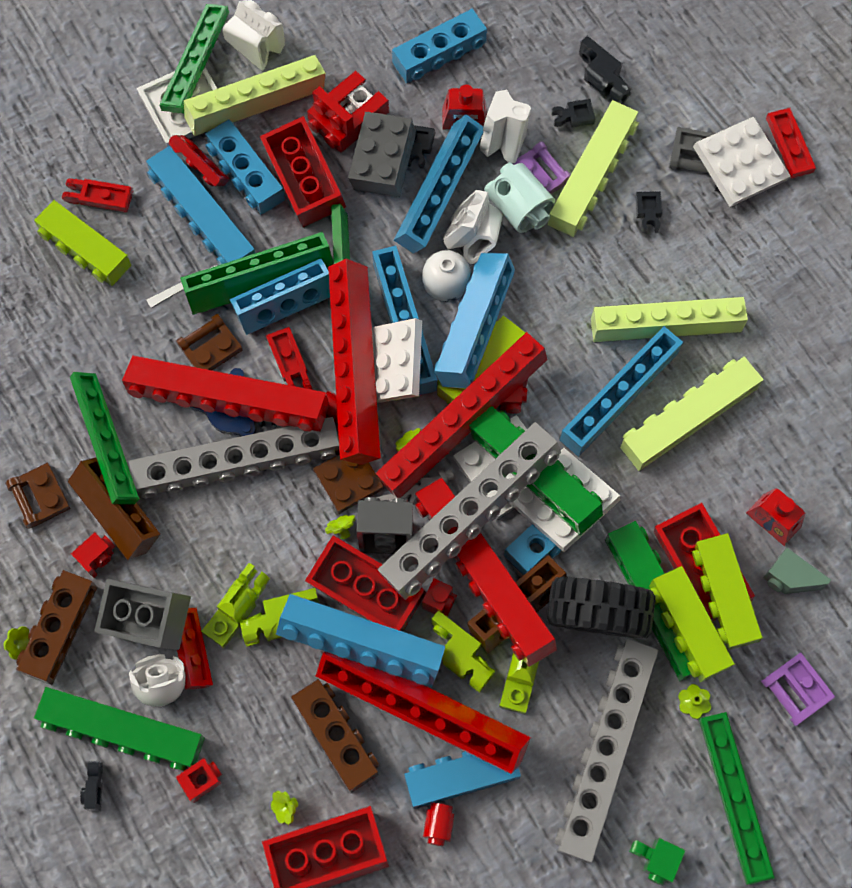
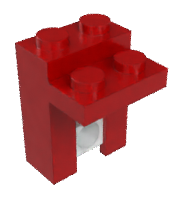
[307,70,389,153]

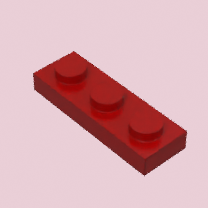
[766,108,816,179]
[177,608,213,690]

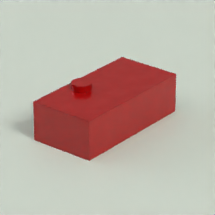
[260,116,346,227]
[654,503,755,622]
[305,535,426,632]
[262,806,389,888]

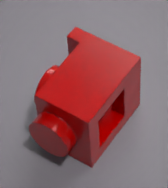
[500,379,528,414]
[71,532,116,578]
[422,578,457,617]
[175,758,222,803]

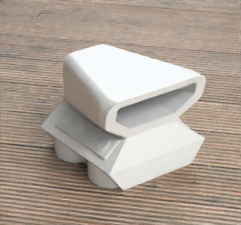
[223,0,285,71]
[480,90,531,163]
[443,190,503,264]

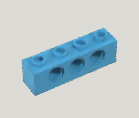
[392,8,487,83]
[205,119,285,215]
[230,259,330,335]
[504,524,562,576]

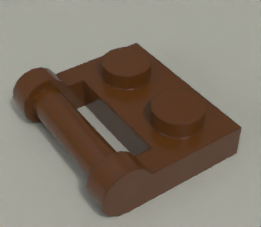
[175,314,243,371]
[5,462,71,529]

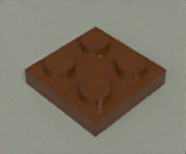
[313,454,384,514]

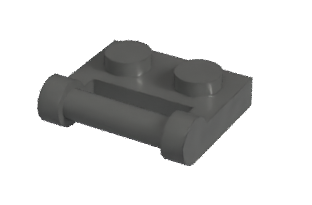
[669,127,714,176]

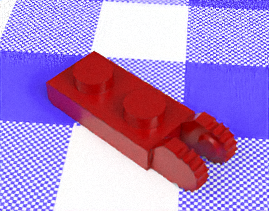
[168,135,229,187]
[62,178,133,212]
[266,327,312,390]

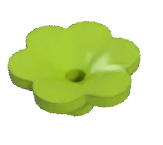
[395,428,421,452]
[325,515,356,539]
[3,626,30,660]
[678,684,711,719]
[271,791,298,825]

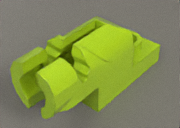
[201,563,270,648]
[240,588,319,647]
[431,611,495,693]
[499,653,539,714]

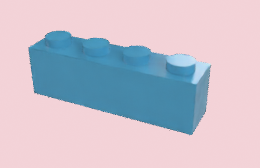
[404,751,521,809]

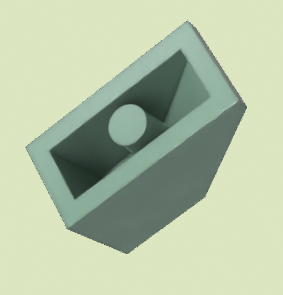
[763,548,831,594]

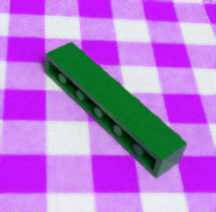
[180,232,334,315]
[469,406,603,536]
[605,521,692,682]
[33,687,205,772]

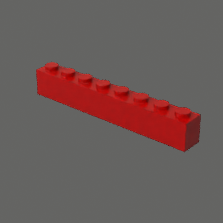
[328,259,381,465]
[375,332,548,498]
[122,355,330,432]
[415,478,557,667]
[315,651,531,774]

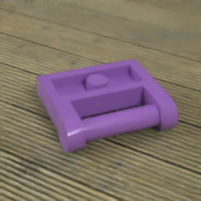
[512,142,571,194]
[761,652,835,726]

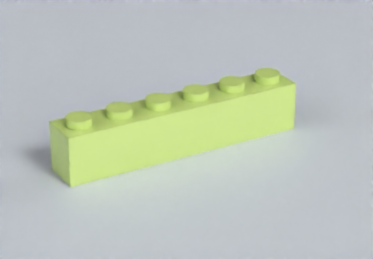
[184,55,326,136]
[548,100,639,237]
[591,297,748,342]
[620,357,764,471]

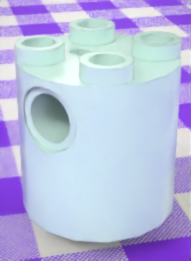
[484,162,555,233]

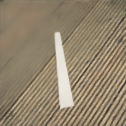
[146,265,216,307]

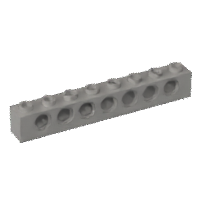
[129,417,340,499]
[378,422,561,600]
[554,639,658,864]

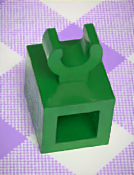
[629,838,686,886]

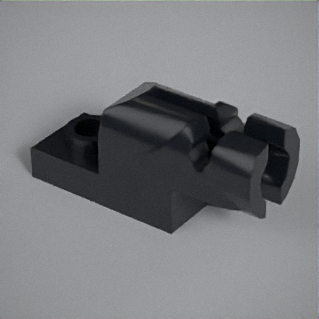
[579,36,632,105]

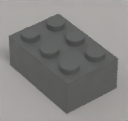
[348,112,417,197]
[356,497,413,554]
[94,579,191,650]

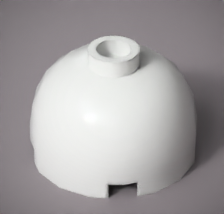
[422,250,471,301]
[129,654,186,707]

